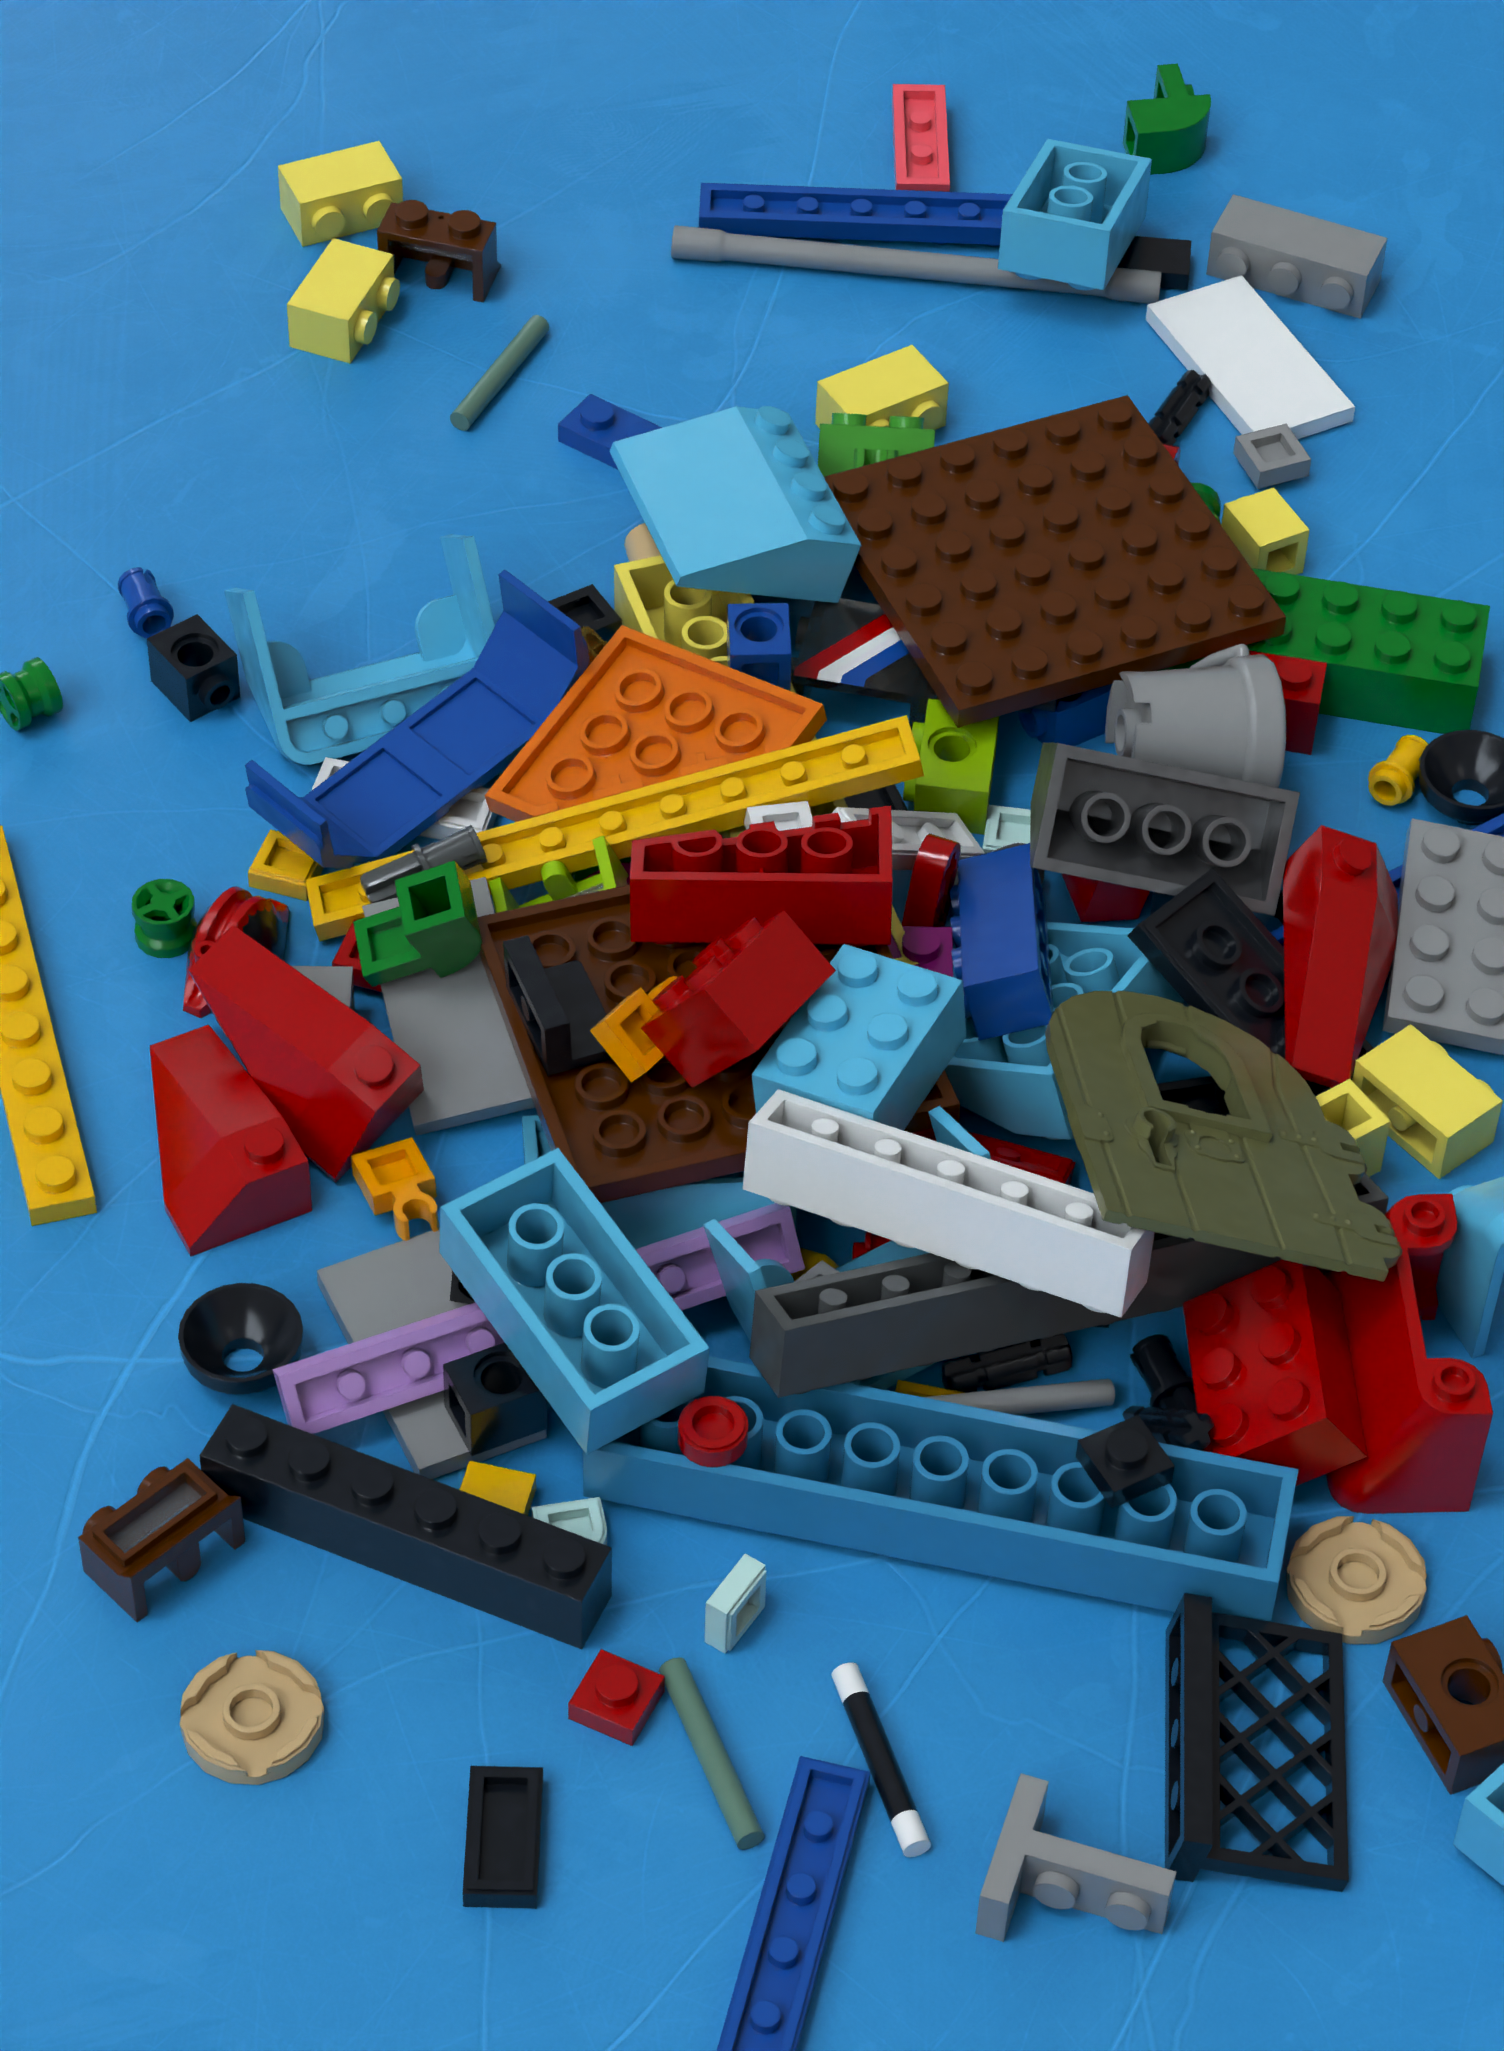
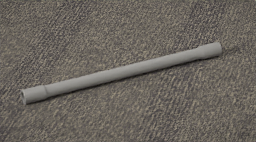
[671,225,1162,304]

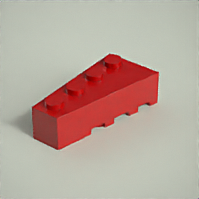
[630,805,893,947]

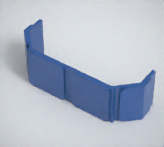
[245,570,590,869]

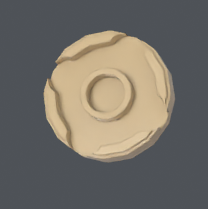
[1285,1516,1427,1644]
[180,1650,325,1785]

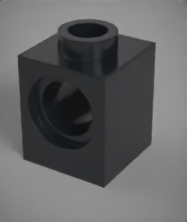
[147,614,240,722]
[443,1342,547,1456]

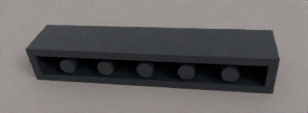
[199,1404,612,1649]

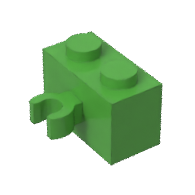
[818,413,935,476]

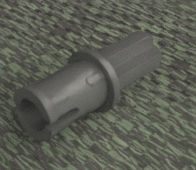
[360,825,487,904]

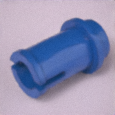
[118,567,174,638]

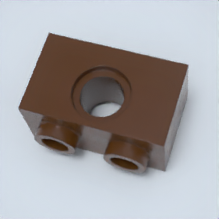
[1382,1615,1504,1795]

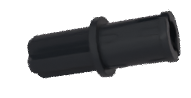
[1130,1334,1202,1451]

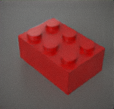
[1183,1260,1367,1486]

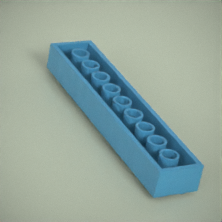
[583,1356,1298,1622]

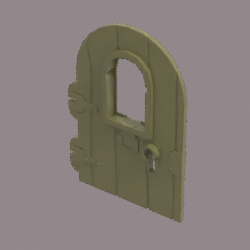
[1045,991,1402,1282]

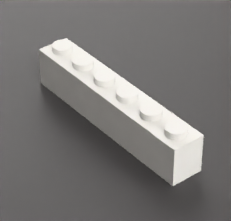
[743,1089,1155,1318]

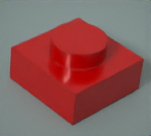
[568,1649,665,1746]

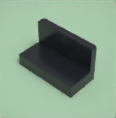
[503,935,612,1076]

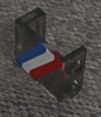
[791,598,939,730]

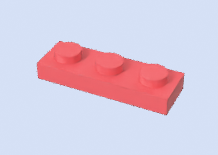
[892,84,950,192]

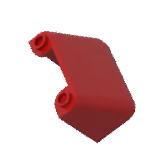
[1324,1194,1493,1514]

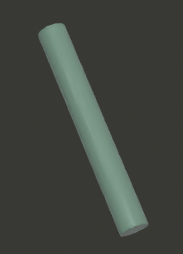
[450,315,549,431]
[659,1657,764,1850]

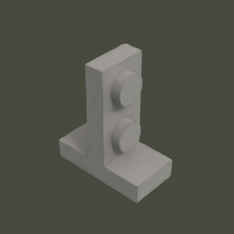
[975,1773,1176,1942]

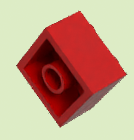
[641,910,836,1088]

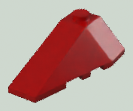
[1283,825,1398,1088]
[189,925,424,1183]
[150,1024,312,1257]

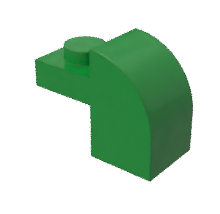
[1123,63,1211,175]
[353,860,482,987]

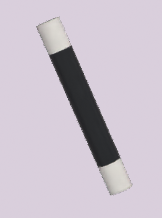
[831,1662,931,1857]

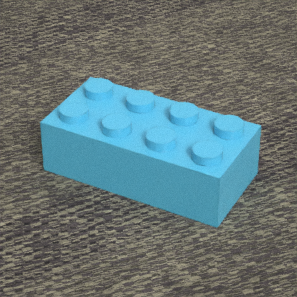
[439,1148,709,1455]

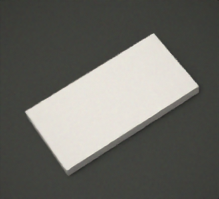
[1145,275,1355,439]

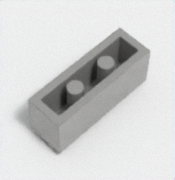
[1206,194,1388,319]

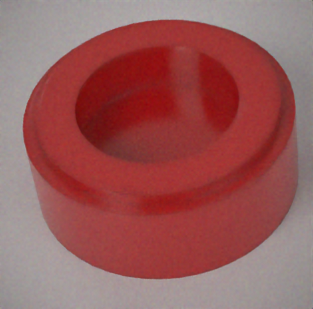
[678,1396,748,1467]

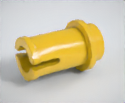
[1368,735,1428,806]

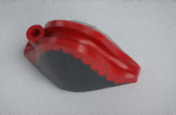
[183,886,290,1018]

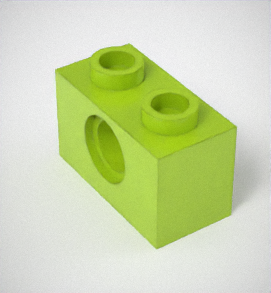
[903,699,999,835]

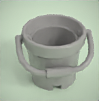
[1105,644,1286,788]

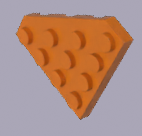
[484,625,827,822]

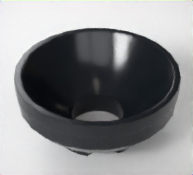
[1419,730,1504,825]
[178,1283,304,1395]

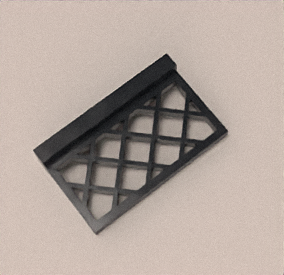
[1165,1593,1349,1892]

